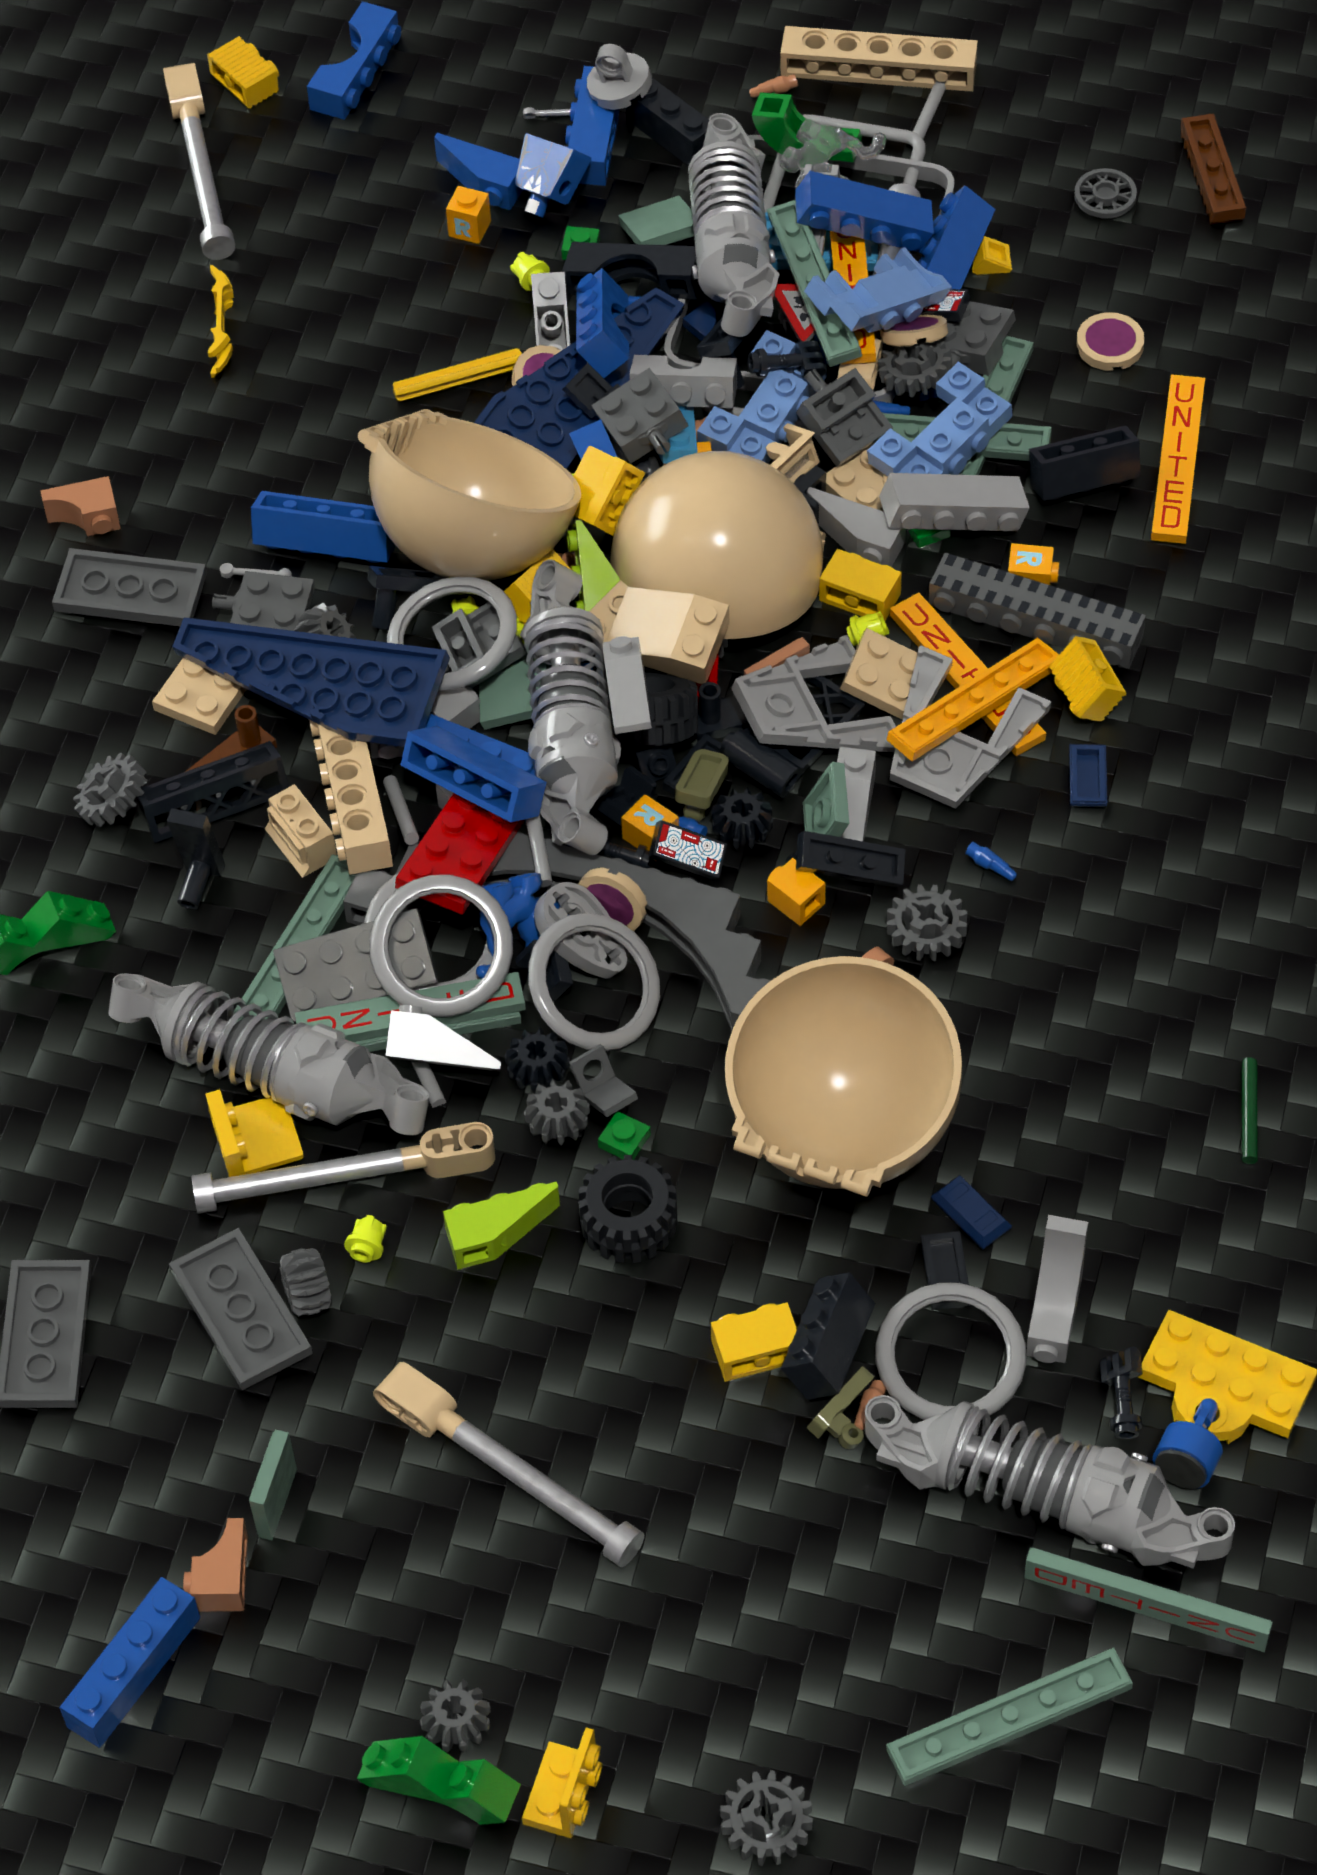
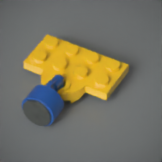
[1137,1310,1317,1489]

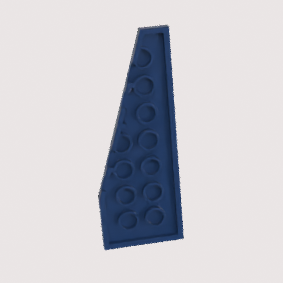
[474,287,685,470]
[172,617,450,747]

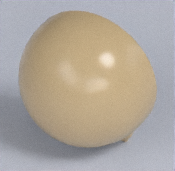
[358,409,581,581]
[610,451,826,639]
[725,956,962,1197]

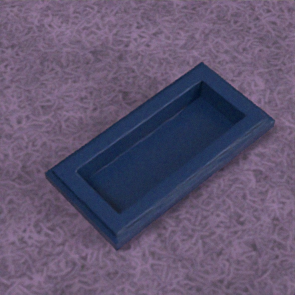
[1069,744,1107,808]
[931,1175,1012,1250]

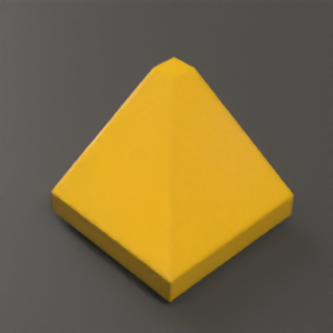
[972,236,1012,275]

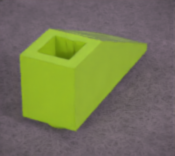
[567,520,620,612]
[443,1181,560,1270]

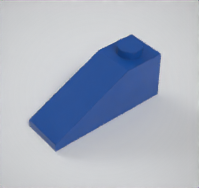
[434,133,523,210]

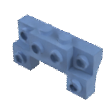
[804,247,952,333]
[697,330,827,463]
[867,362,1012,477]

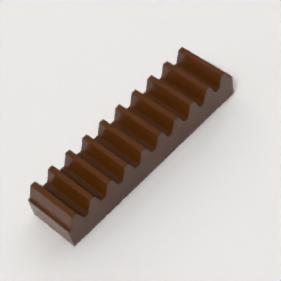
[1181,113,1246,225]

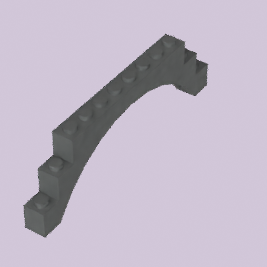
[343,831,770,1032]

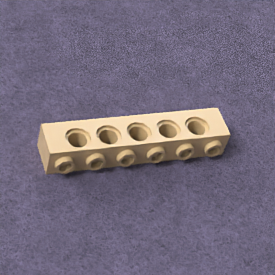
[780,26,978,92]
[309,720,393,875]

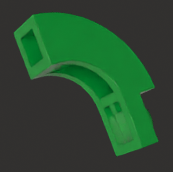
[752,92,862,169]

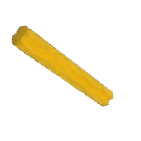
[393,348,522,402]

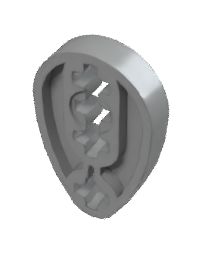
[534,882,627,979]

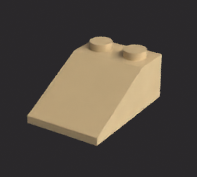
[606,587,730,684]

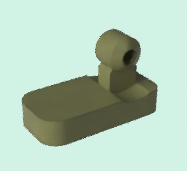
[675,749,729,822]
[807,1366,875,1449]

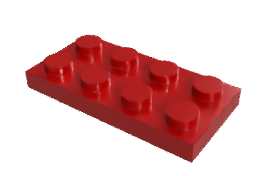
[395,793,525,915]

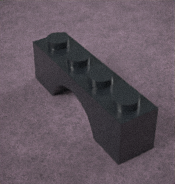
[562,242,700,300]

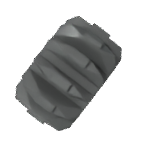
[294,603,357,639]
[524,1079,590,1146]
[279,1248,332,1316]
[420,1679,491,1753]

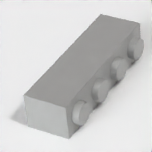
[879,473,1030,532]

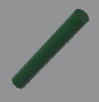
[1242,1057,1258,1164]

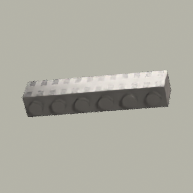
[929,553,1146,669]

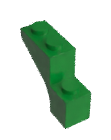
[0,891,116,975]
[357,1736,521,1825]

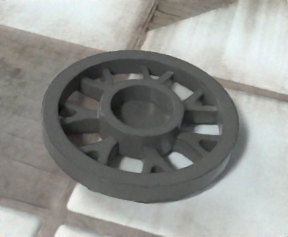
[1074,168,1137,219]

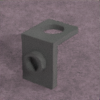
[569,1044,638,1117]

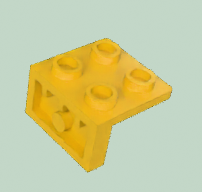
[573,446,645,536]
[205,1089,304,1177]
[522,1727,602,1838]

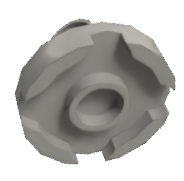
[587,44,652,110]

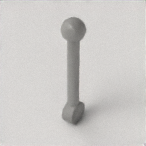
[523,107,570,119]
[220,563,292,578]

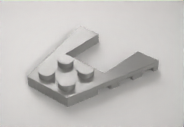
[731,635,896,753]
[889,645,1051,809]

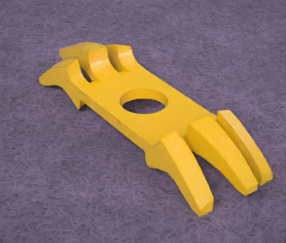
[208,265,234,378]

